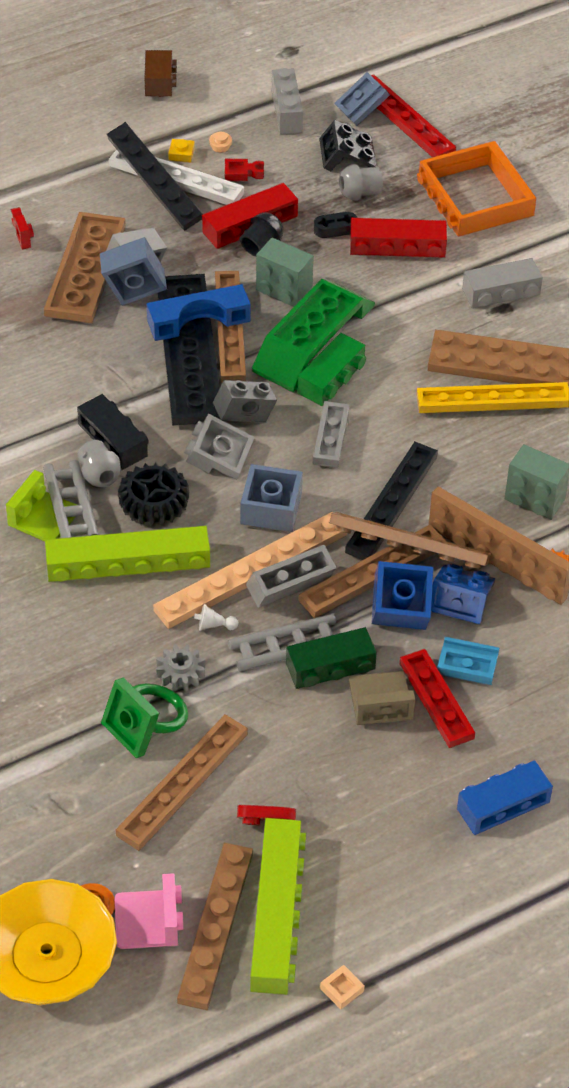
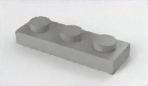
[313,401,350,467]

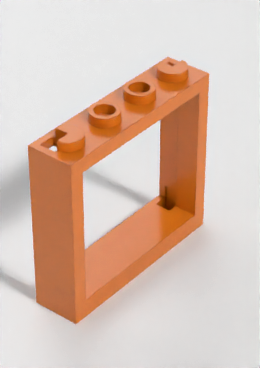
[417,141,537,237]

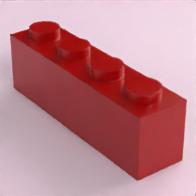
[202,182,298,249]
[350,218,447,258]

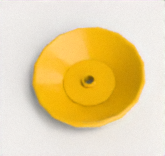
[0,879,117,1005]

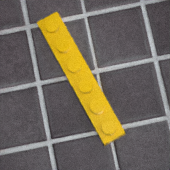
[416,382,569,413]

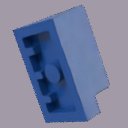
[431,564,496,624]

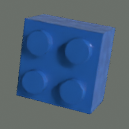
[371,561,433,630]

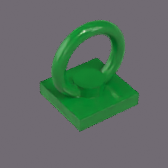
[101,677,188,759]

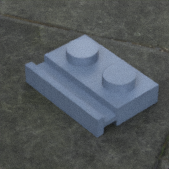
[334,72,389,126]

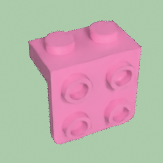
[115,873,183,949]

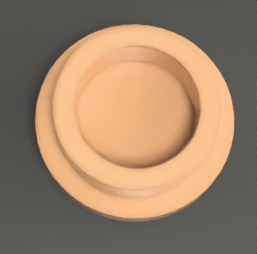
[209,131,232,153]

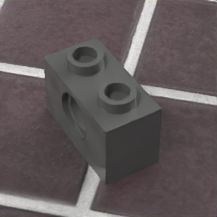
[213,380,277,422]

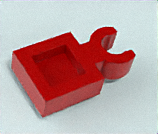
[225,158,264,181]
[10,207,34,250]

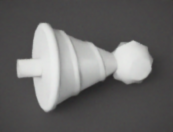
[194,604,239,631]

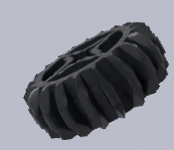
[118,462,190,527]

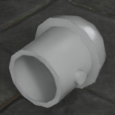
[339,164,383,201]
[77,440,121,487]

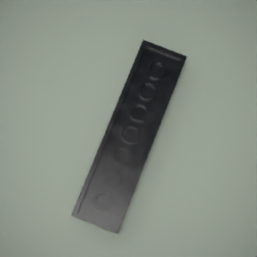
[157,274,221,426]

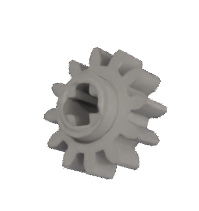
[156,644,205,691]

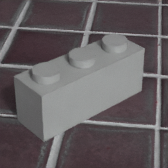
[271,68,303,134]
[462,258,543,308]
[246,545,336,608]

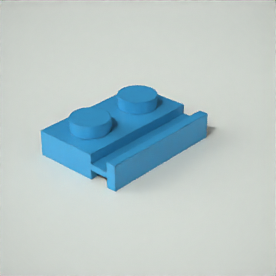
[437,637,500,685]

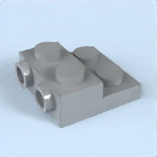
[184,414,254,479]

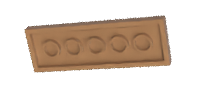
[44,212,126,323]
[428,329,569,386]
[429,486,569,605]

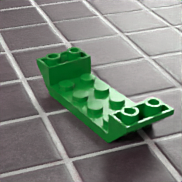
[252,279,375,392]

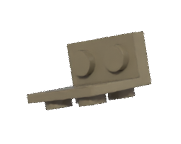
[349,671,415,725]

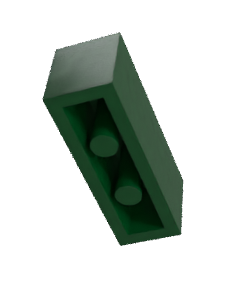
[286,627,377,689]

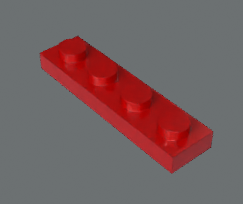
[399,649,476,748]

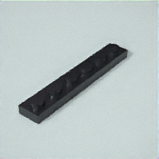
[107,122,203,231]
[345,441,438,560]

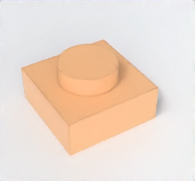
[320,965,365,1010]

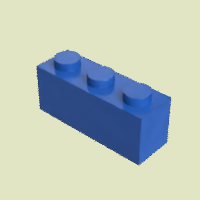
[457,760,553,835]

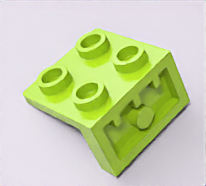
[6,470,77,541]

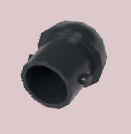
[240,212,283,257]

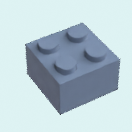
[100,237,167,305]
[240,464,303,532]

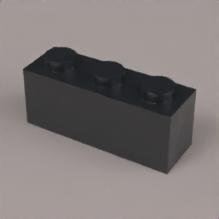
[77,394,149,470]

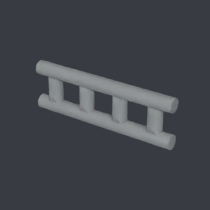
[43,460,99,538]
[228,613,336,672]

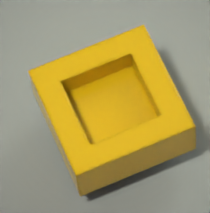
[168,139,195,163]

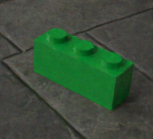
[297,333,366,406]

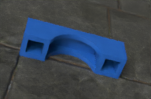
[146,284,251,341]

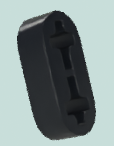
[314,212,358,238]

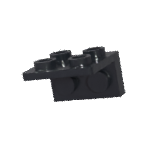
[319,120,377,172]

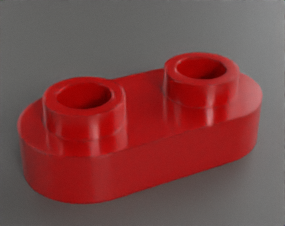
[237,805,296,825]

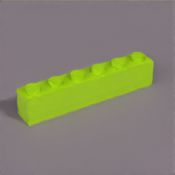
[45,526,210,582]
[250,818,306,995]

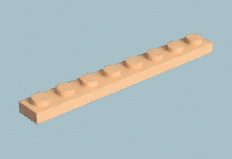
[153,512,347,629]

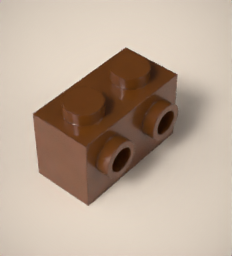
[144,50,177,97]

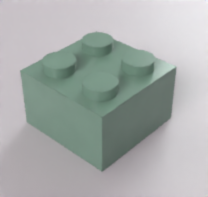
[256,238,314,307]
[504,444,569,520]

